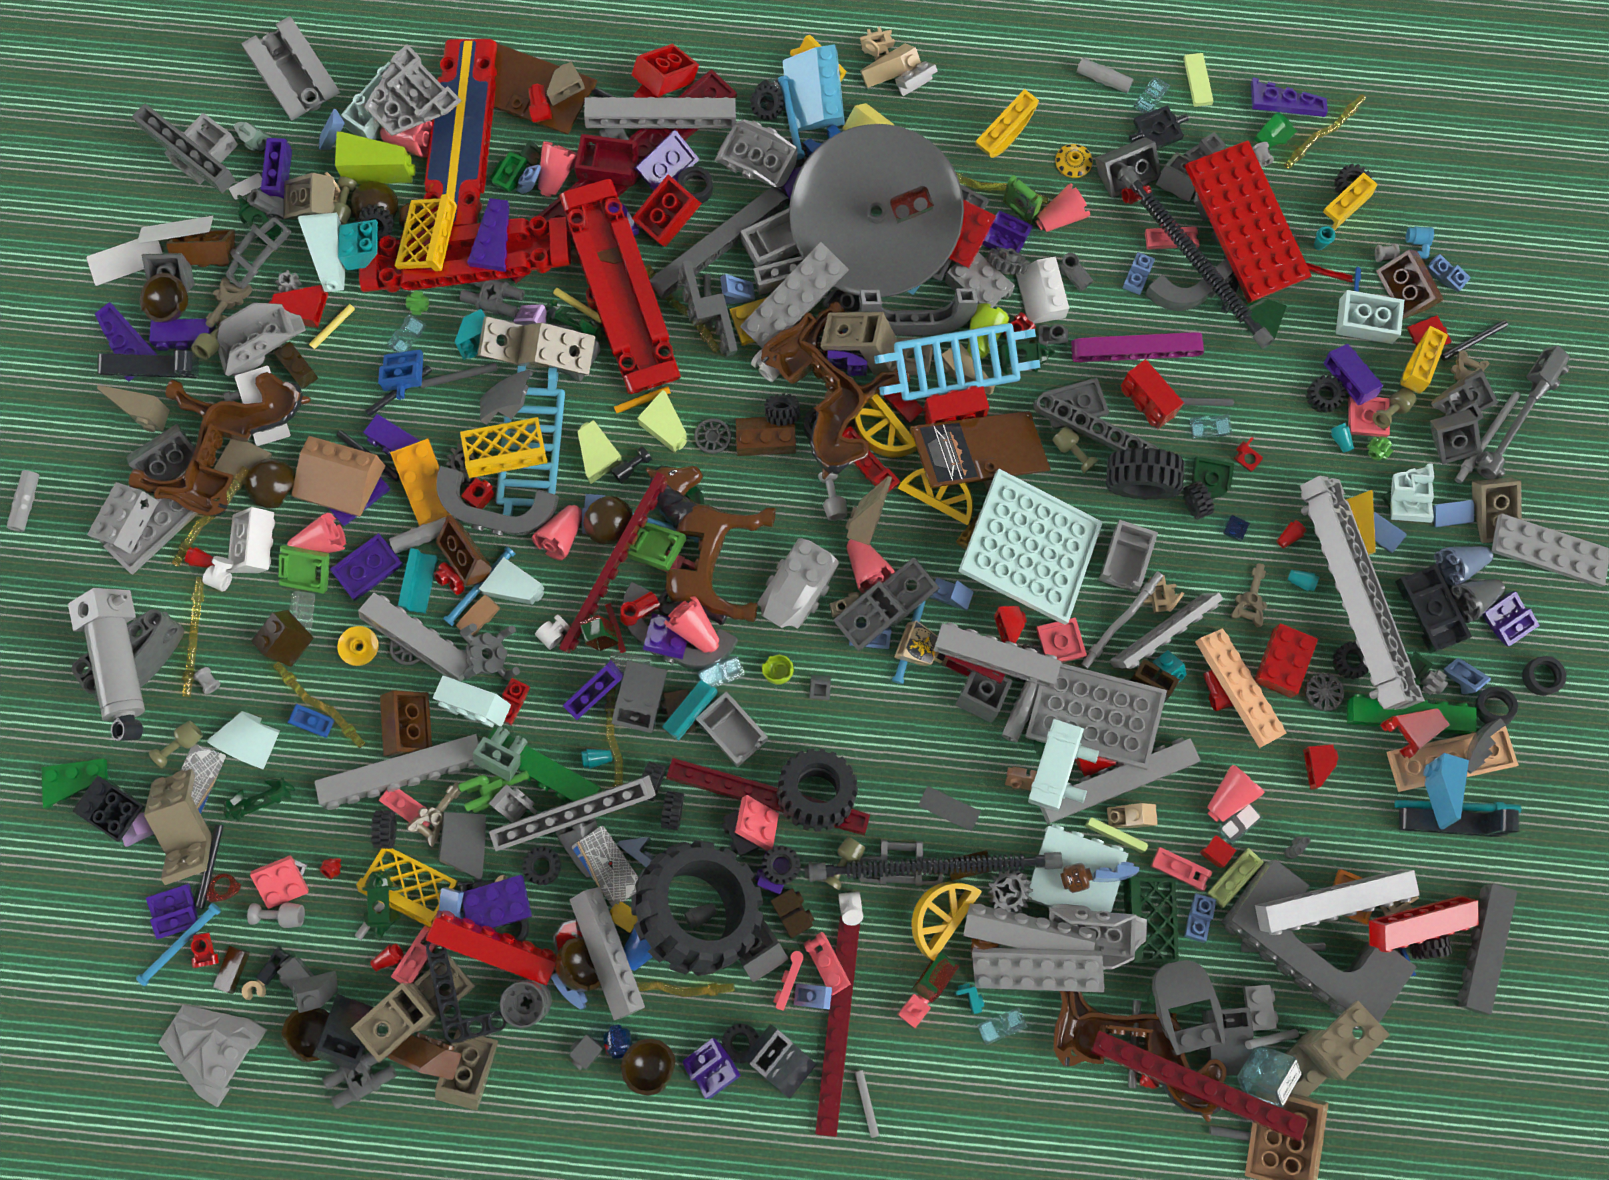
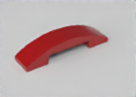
[842,426,900,492]

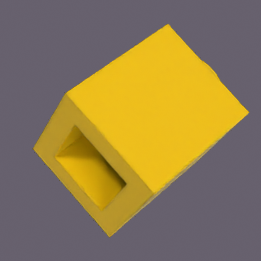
[610,901,638,933]

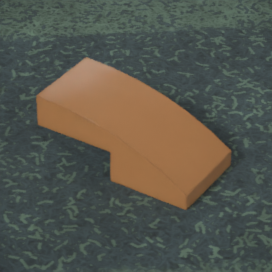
[456,595,500,637]

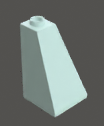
[298,213,345,292]

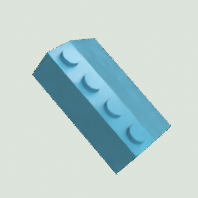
[783,44,845,133]

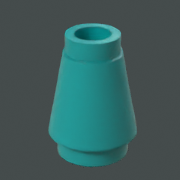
[1314,226,1335,250]
[1330,423,1354,453]
[1288,569,1319,592]
[581,749,612,769]

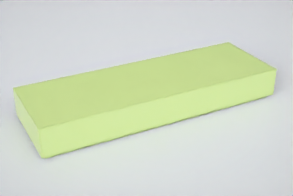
[1184,53,1213,107]
[1084,818,1148,853]
[1206,848,1264,908]

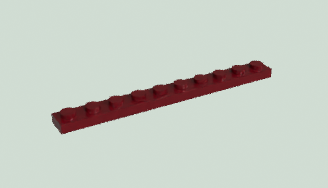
[559,472,667,653]
[666,758,870,836]
[815,916,860,1137]
[1091,1031,1308,1141]

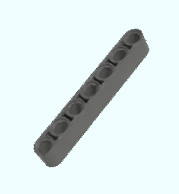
[1033,394,1159,451]

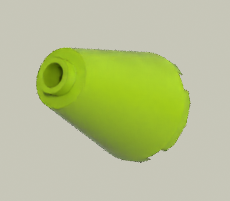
[967,303,1009,358]

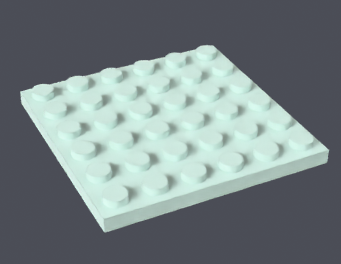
[958,469,1102,625]

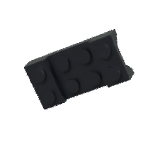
[1395,564,1472,654]

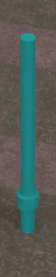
[1394,800,1521,813]

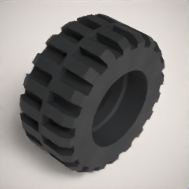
[1106,448,1185,500]
[777,748,858,832]

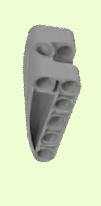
[241,16,340,121]

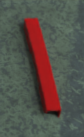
[1306,263,1353,283]
[605,603,626,653]

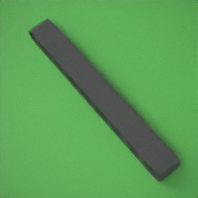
[650,186,789,299]

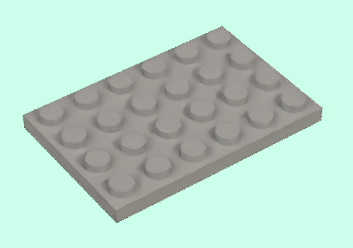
[1026,663,1167,770]

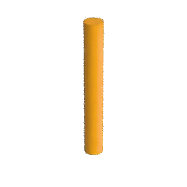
[614,386,671,414]

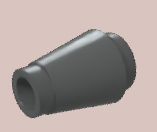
[684,903,717,929]

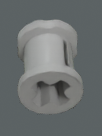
[1253,142,1274,167]
[1375,243,1400,262]
[193,667,221,694]

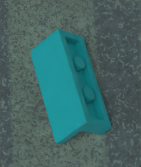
[398,548,438,614]
[662,679,718,741]

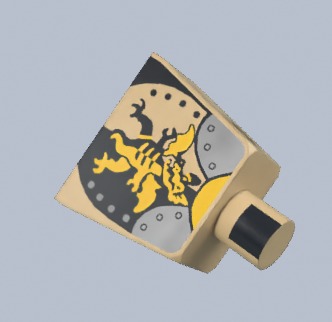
[894,621,945,666]

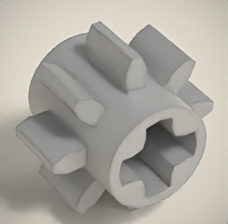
[275,270,302,293]
[1421,670,1448,695]

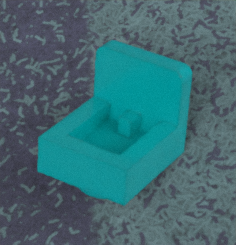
[1153,650,1187,683]
[954,983,984,1014]

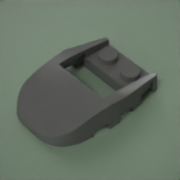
[1152,960,1225,1055]

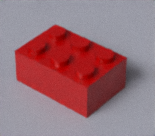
[631,43,699,97]
[631,174,702,248]
[1120,359,1184,429]
[923,386,989,424]
[1254,623,1318,698]

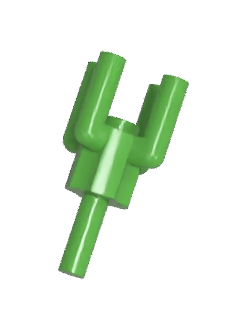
[458,771,529,813]

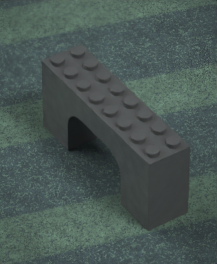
[1221,859,1417,1030]

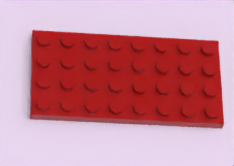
[1185,140,1312,303]

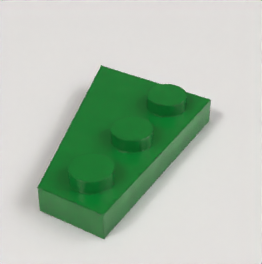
[41,758,108,809]

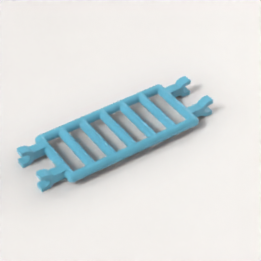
[874,323,1040,401]
[495,366,565,517]

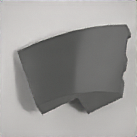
[1431,369,1499,420]
[480,370,533,425]
[1467,718,1506,774]
[439,812,486,881]

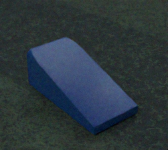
[288,704,335,738]

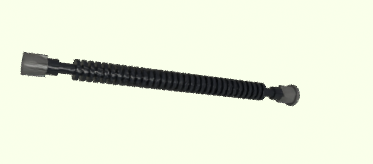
[1118,166,1274,349]
[805,852,1063,882]

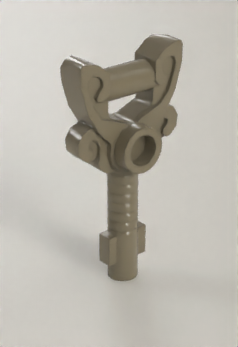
[206,277,252,327]
[1451,350,1489,382]
[1230,563,1267,627]
[406,782,461,847]

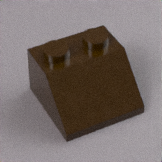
[251,610,314,667]

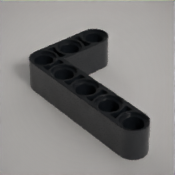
[97,350,199,378]
[1399,808,1519,837]
[426,941,507,1044]

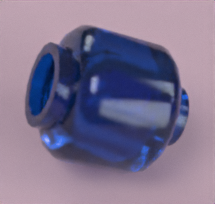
[603,1025,633,1059]

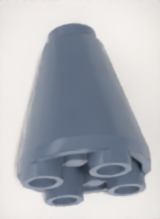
[1434,546,1493,586]

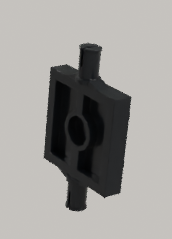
[1129,105,1189,149]

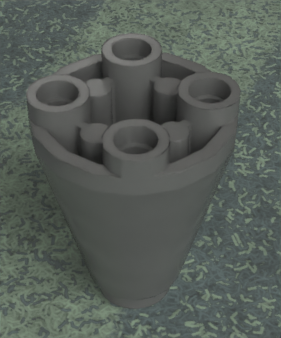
[1450,579,1505,623]
[555,818,597,877]

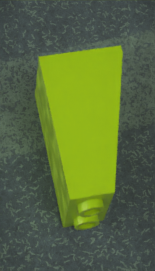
[335,132,416,184]

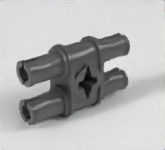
[460,280,525,318]
[322,1052,397,1109]

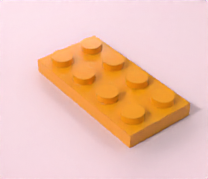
[390,439,451,526]

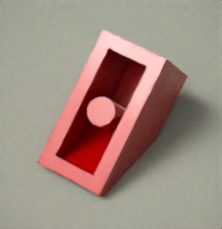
[1303,744,1338,790]

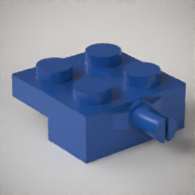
[378,349,423,400]

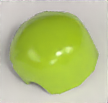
[762,654,794,685]

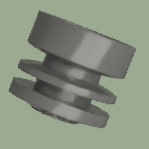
[500,979,552,1028]

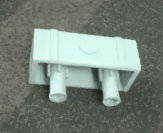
[340,62,391,140]
[1028,719,1099,812]

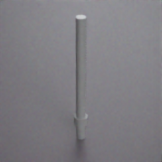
[1454,391,1521,483]

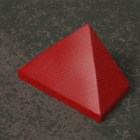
[1075,757,1116,777]

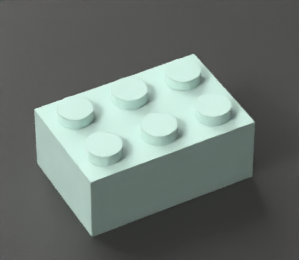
[1336,290,1404,344]
[433,676,511,728]

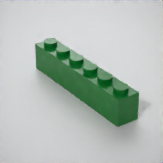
[1347,694,1476,735]
[488,728,603,802]

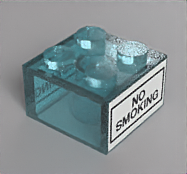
[1237,1046,1302,1107]

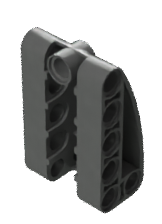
[72,609,184,702]

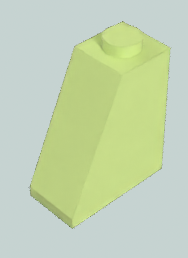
[637,390,687,453]
[578,420,622,484]

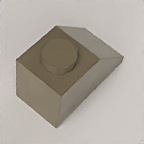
[547,62,585,106]

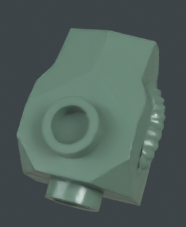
[233,122,272,151]

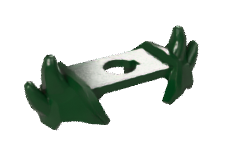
[237,195,283,245]
[545,299,603,342]
[987,339,1055,375]
[223,777,296,821]
[362,871,401,941]

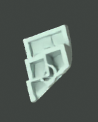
[1390,464,1434,523]
[207,711,280,769]

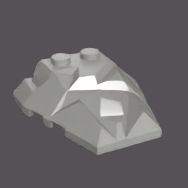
[364,44,461,136]
[159,1005,267,1107]

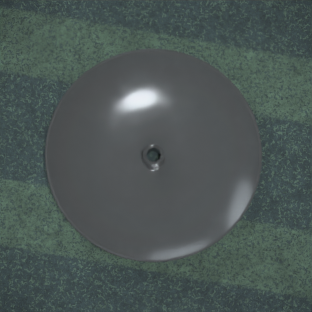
[789,124,964,297]

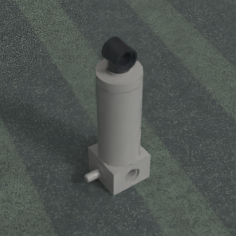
[68,588,145,741]

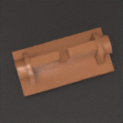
[1005,766,1037,790]

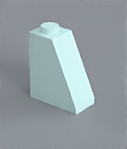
[479,557,544,605]

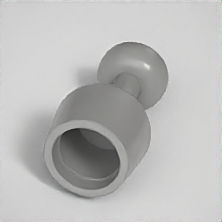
[818,472,847,521]
[247,902,305,928]

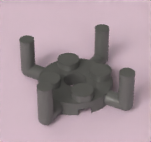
[460,623,520,680]

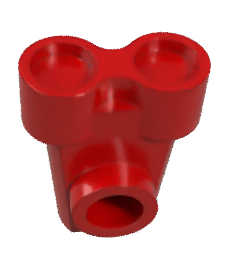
[1003,312,1036,341]
[434,562,465,595]
[191,932,219,968]

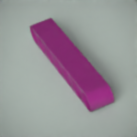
[1071,332,1204,363]

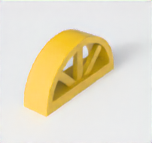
[975,89,1039,158]
[1400,326,1448,394]
[855,393,917,458]
[898,468,974,525]
[911,882,982,961]

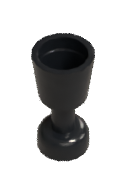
[610,446,652,484]

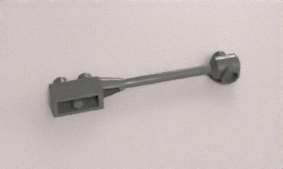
[1475,345,1570,479]

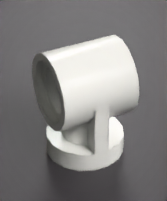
[751,349,780,382]
[203,556,233,591]
[535,614,570,649]
[838,891,863,926]

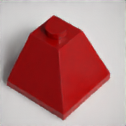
[994,606,1027,644]

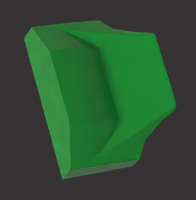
[1254,112,1297,150]
[490,151,527,192]

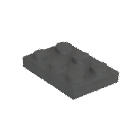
[1041,378,1110,430]

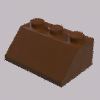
[167,229,235,267]
[1376,250,1444,319]
[736,417,796,456]
[436,515,492,586]
[380,690,432,756]
[386,1032,462,1080]

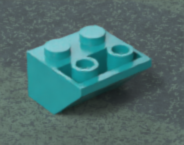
[338,220,378,270]
[455,309,498,360]

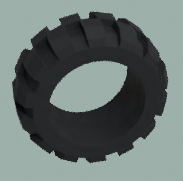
[631,840,763,976]

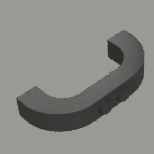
[1145,231,1234,311]
[859,288,978,336]
[436,466,559,536]
[623,582,738,670]

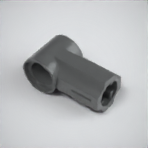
[247,189,284,221]
[1059,253,1094,292]

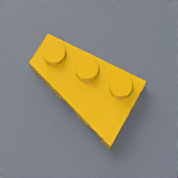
[1346,490,1376,555]

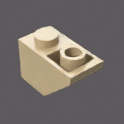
[1107,803,1158,828]

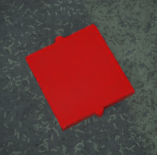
[1407,315,1452,346]

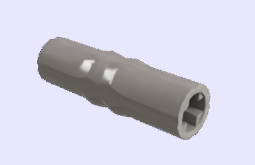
[1076,58,1133,94]
[6,470,40,532]
[389,517,446,554]
[1002,681,1039,743]

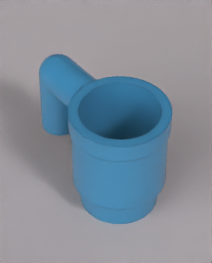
[1405,226,1434,259]

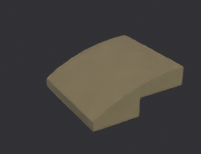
[214,439,272,485]

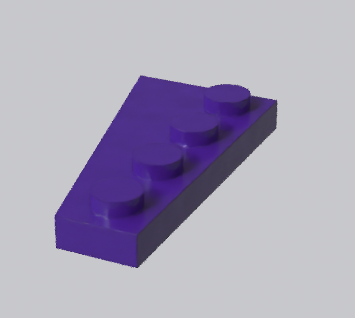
[1251,77,1328,117]
[467,198,510,272]
[95,302,157,382]

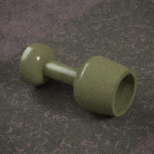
[333,177,357,225]
[191,315,228,360]
[1372,388,1416,429]
[1052,426,1099,474]
[149,721,203,768]
[823,836,866,890]

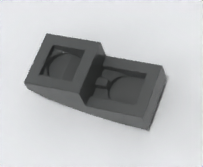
[1184,132,1226,160]

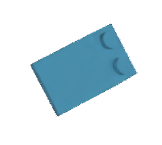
[1424,753,1469,829]

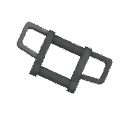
[226,218,291,289]
[859,839,943,886]

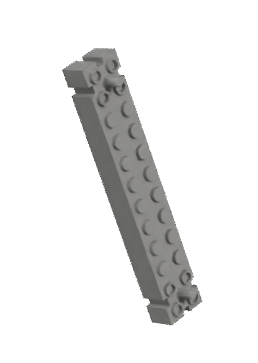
[1300,475,1425,709]

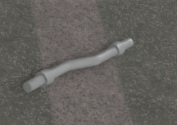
[1081,571,1163,669]

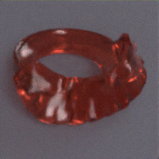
[206,873,241,902]

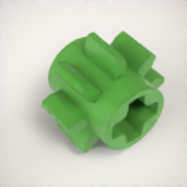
[406,290,429,315]
[1366,436,1393,461]

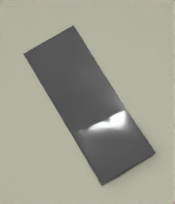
[918,786,981,831]

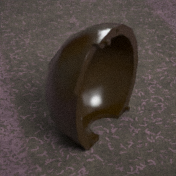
[350,181,398,227]
[140,273,188,323]
[245,459,295,508]
[583,496,633,544]
[555,938,601,992]
[281,1008,329,1063]
[621,1038,676,1096]

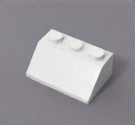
[1016,257,1069,324]
[227,507,275,573]

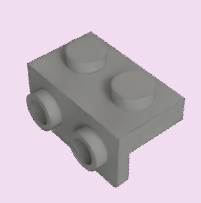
[895,61,938,96]
[489,784,538,822]
[1243,985,1278,1031]

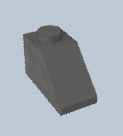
[292,971,338,1013]

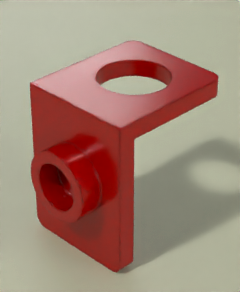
[1234,437,1263,472]

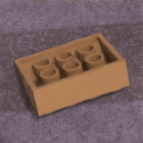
[291,436,385,517]
[1245,1088,1329,1180]

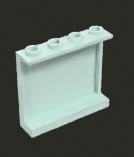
[1028,824,1128,913]

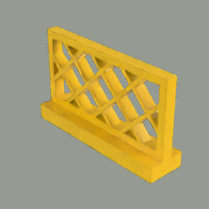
[395,194,457,271]
[460,417,548,478]
[356,848,458,927]

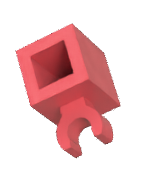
[897,994,931,1028]

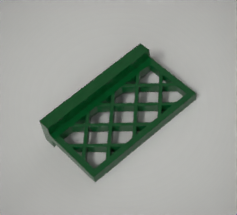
[1123,876,1179,964]

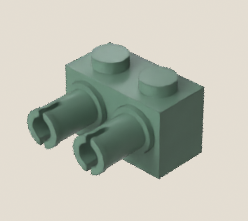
[473,726,528,782]

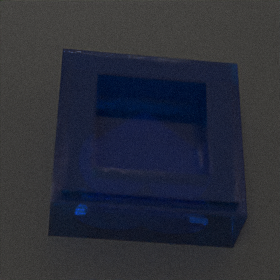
[1223,515,1250,542]

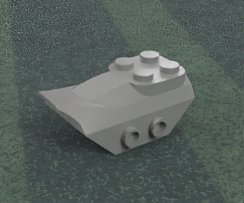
[714,119,797,187]
[217,303,306,377]
[758,538,839,629]
[1049,904,1147,970]

